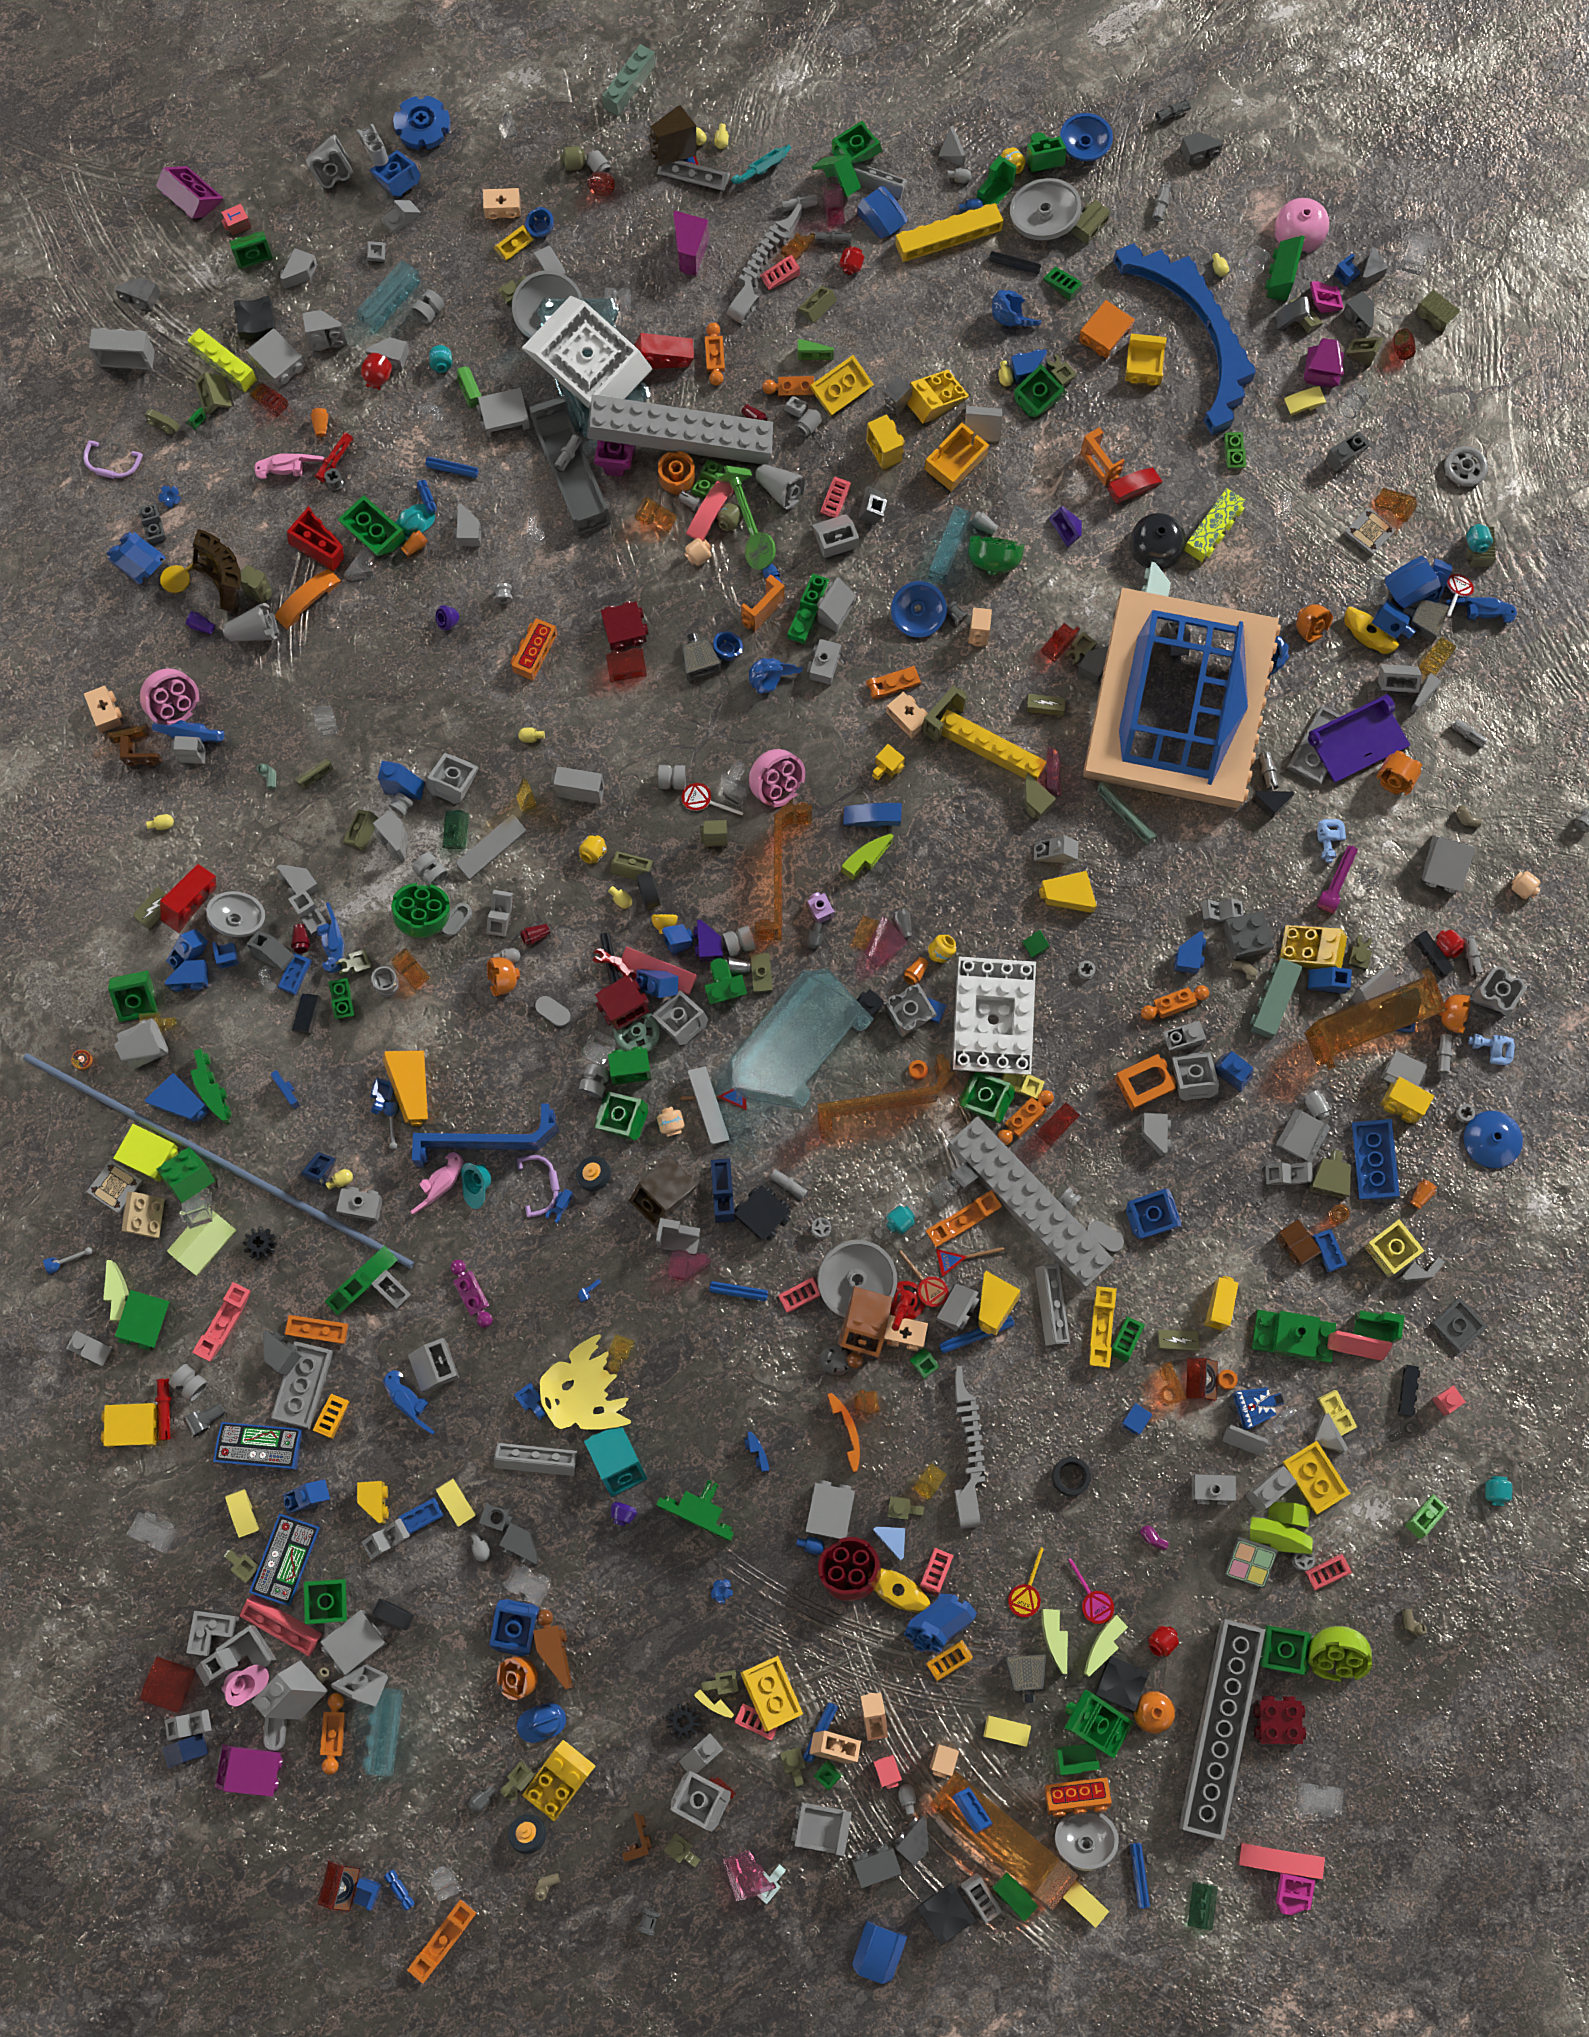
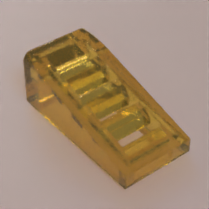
[1419,637,1456,676]
[516,778,536,812]

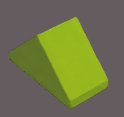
[1268,1502,1310,1528]

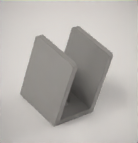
[1380,1051,1427,1086]

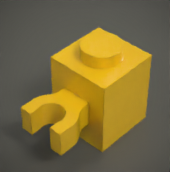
[872,744,905,781]

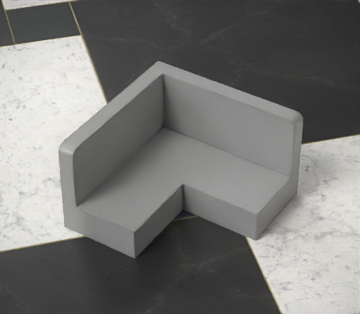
[656,1218,701,1255]
[186,1611,240,1656]
[215,1625,277,1668]

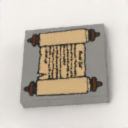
[1344,507,1396,556]
[87,1159,143,1214]

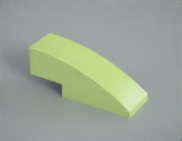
[104,1260,129,1323]
[1041,1609,1068,1674]
[1084,1615,1128,1677]

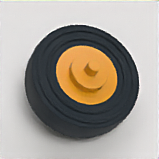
[576,1156,611,1191]
[508,1814,547,1854]

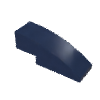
[711,1158,735,1223]

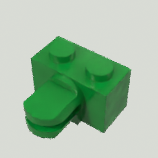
[1026,132,1066,172]
[704,958,747,1004]

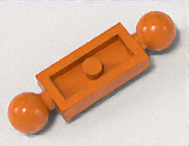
[705,322,725,386]
[762,376,815,396]
[1141,985,1209,1021]
[997,1090,1054,1145]
[320,1693,346,1775]

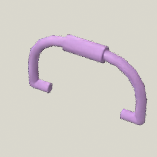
[83,440,143,479]
[517,1155,560,1217]

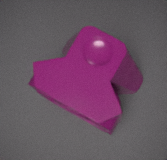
[1304,338,1344,388]
[594,440,636,477]

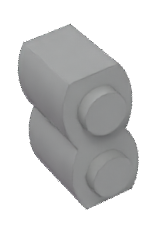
[171,736,206,764]

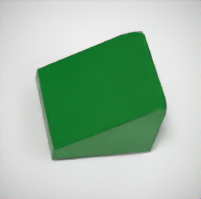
[185,407,206,430]
[1022,930,1049,958]
[909,1348,939,1379]

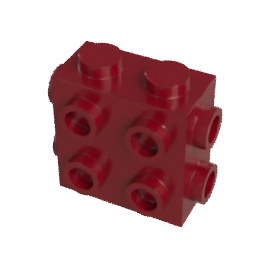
[600,601,649,651]
[594,975,650,1031]
[1253,1696,1306,1744]

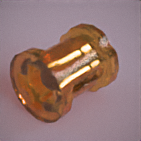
[1328,1204,1350,1225]

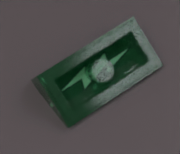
[442,809,469,849]
[1187,1882,1218,1930]

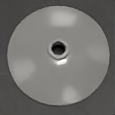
[206,891,265,937]
[1055,1810,1119,1871]

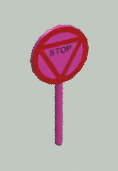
[1068,1558,1114,1624]

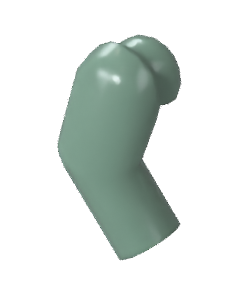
[256,763,276,789]

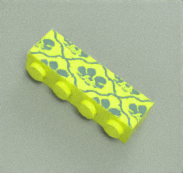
[187,328,257,393]
[1184,488,1245,562]

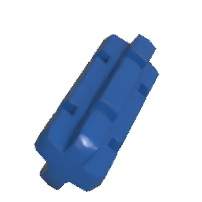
[417,480,437,514]
[384,1870,414,1911]

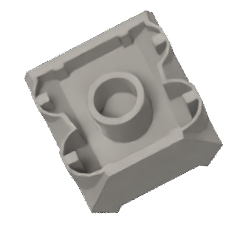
[884,983,937,1037]
[1276,1109,1330,1163]

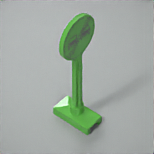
[714,466,776,570]

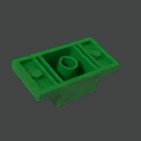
[1251,1310,1337,1363]
[656,1480,735,1542]
[1064,1690,1133,1759]

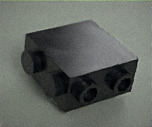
[735,1185,791,1243]

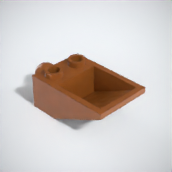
[837,1286,893,1368]
[533,1609,573,1689]

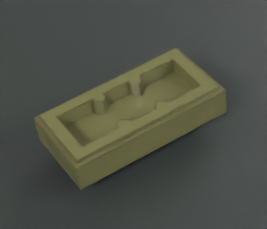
[750,953,773,993]

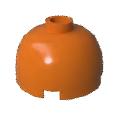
[1296,604,1333,643]
[487,957,520,996]
[1438,994,1471,1034]
[497,1656,538,1700]
[1133,1691,1175,1734]

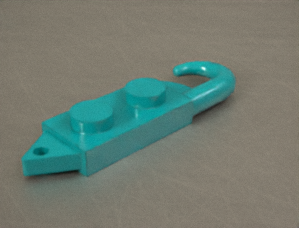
[731,144,791,184]

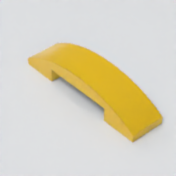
[1089,1286,1117,1368]

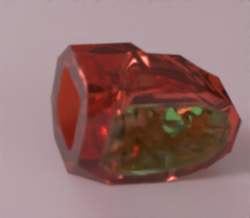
[1393,328,1416,360]

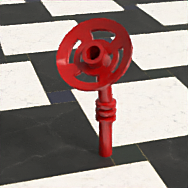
[890,1281,925,1331]

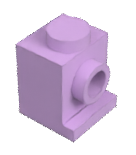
[807,892,835,923]

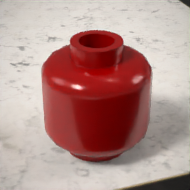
[839,246,865,275]
[1436,930,1464,958]
[1148,1626,1179,1657]

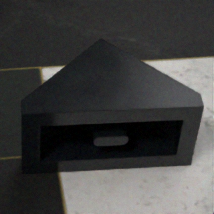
[1252,791,1294,819]

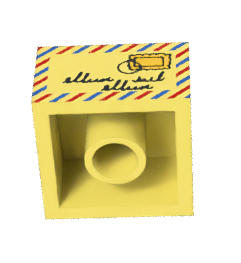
[1363,1219,1424,1278]

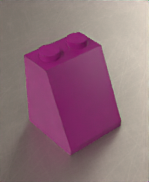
[673,210,709,276]
[215,1744,282,1797]

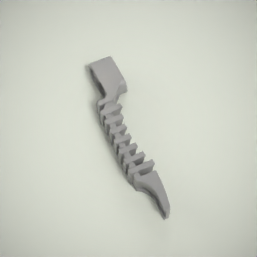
[726,204,802,325]
[954,1366,985,1529]

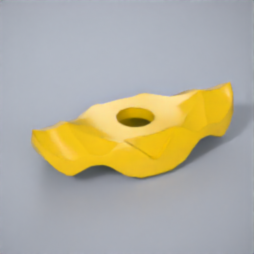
[1344,607,1399,654]
[868,1568,930,1613]

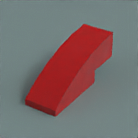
[1107,467,1163,504]

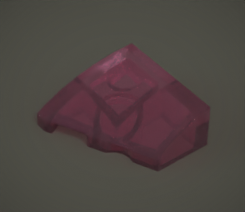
[1046,748,1061,796]
[864,916,908,968]
[723,1850,776,1901]

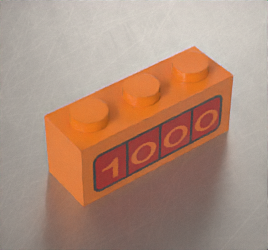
[511,618,558,681]
[1044,1777,1112,1817]

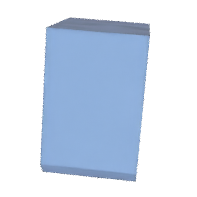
[872,1527,905,1561]

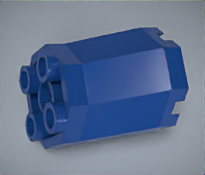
[106,532,166,584]
[904,1594,977,1654]

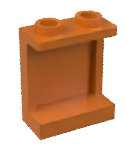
[1079,300,1135,359]
[741,574,785,631]

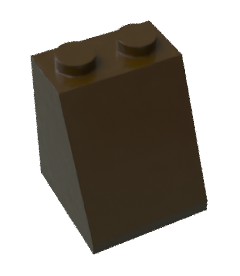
[648,105,696,167]
[629,1157,698,1228]

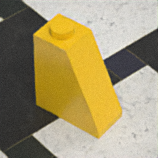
[1039,871,1097,913]
[979,1271,1021,1335]
[1204,1276,1239,1331]

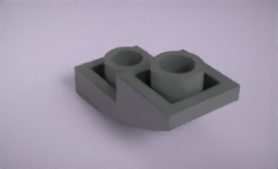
[1276,297,1310,330]
[138,503,167,544]

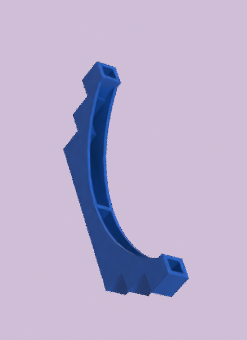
[1113,243,1256,435]

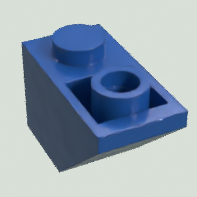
[1010,349,1047,384]
[1424,558,1452,603]
[166,929,209,970]
[1174,931,1206,974]
[165,960,208,992]
[1307,967,1352,994]
[636,969,679,998]
[283,1480,330,1514]

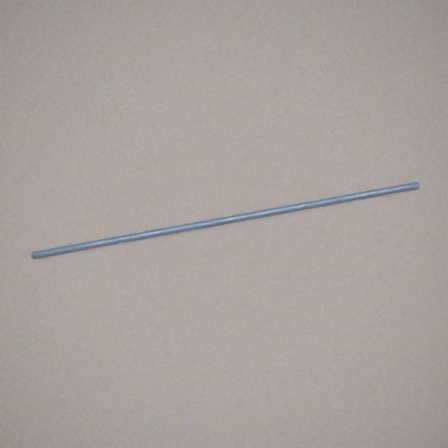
[23,1053,414,1269]

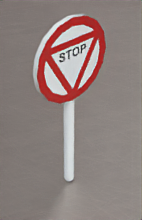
[1446,574,1474,617]
[681,783,743,815]

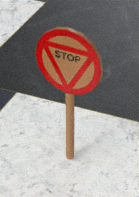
[899,1250,949,1307]

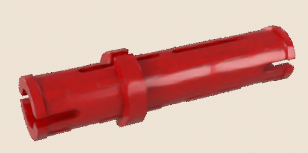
[315,432,353,483]
[155,1378,172,1441]

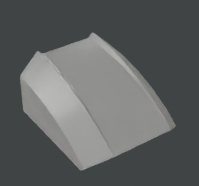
[426,753,479,804]
[651,990,708,1045]
[1172,1052,1219,1101]
[670,1770,731,1831]

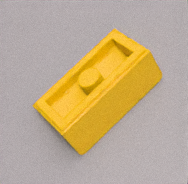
[493,225,533,261]

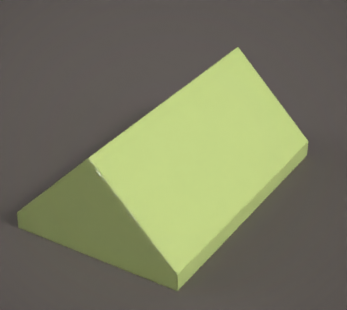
[167,1205,237,1276]

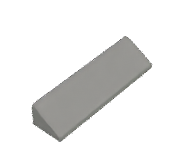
[657,160,730,191]
[835,163,908,199]
[456,814,527,880]
[687,1066,730,1146]
[1035,1265,1070,1346]
[494,1443,577,1476]

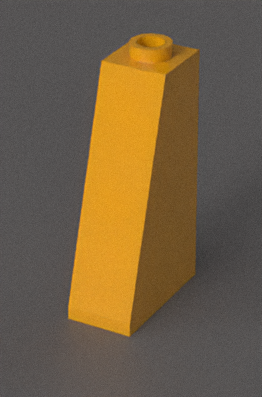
[382,1051,428,1127]

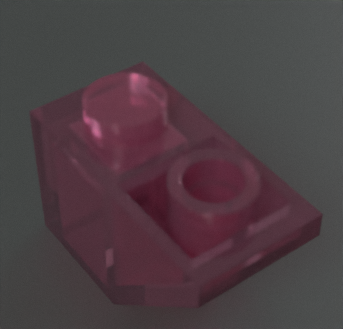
[821,183,845,227]
[668,1249,711,1281]

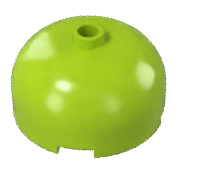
[1308,1626,1372,1682]

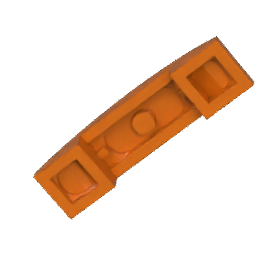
[274,569,342,630]
[925,1190,1002,1247]
[827,1393,860,1473]
[407,1899,477,1984]

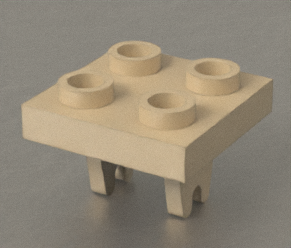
[122,1191,165,1238]

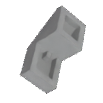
[288,889,327,936]
[486,890,513,937]
[1201,898,1244,922]
[1265,1162,1313,1185]
[1398,1257,1445,1282]
[361,1518,410,1560]
[164,1709,212,1741]

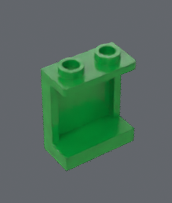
[115,1290,170,1351]

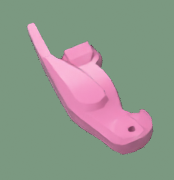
[254,453,324,479]
[411,1152,465,1215]

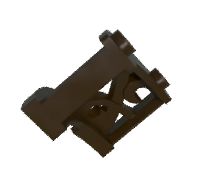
[192,529,241,613]

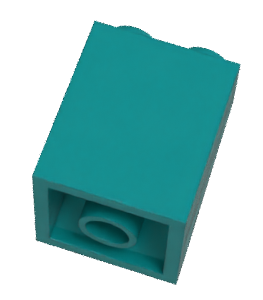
[584,1426,648,1497]

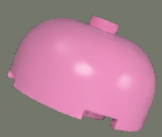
[1275,198,1329,253]
[140,668,199,725]
[749,749,805,807]

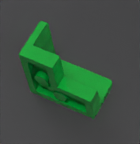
[812,154,861,197]
[976,155,1017,206]
[1353,1310,1405,1343]
[1053,1744,1100,1775]

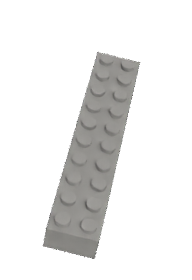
[587,394,773,464]
[948,1116,1114,1290]
[1179,1619,1265,1840]

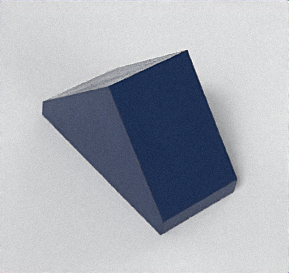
[301,1152,336,1187]
[162,1733,209,1769]

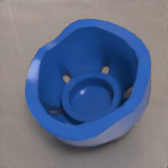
[525,207,554,238]
[713,631,743,661]

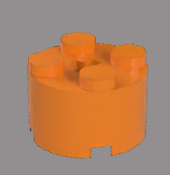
[658,451,695,496]
[1377,751,1422,795]

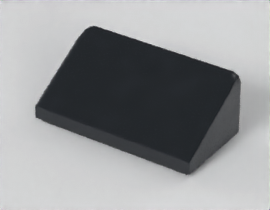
[292,994,321,1035]

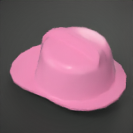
[221,1665,269,1706]

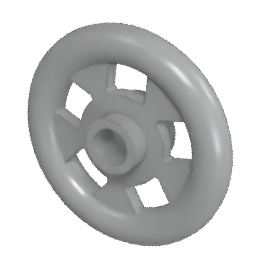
[1444,446,1488,487]

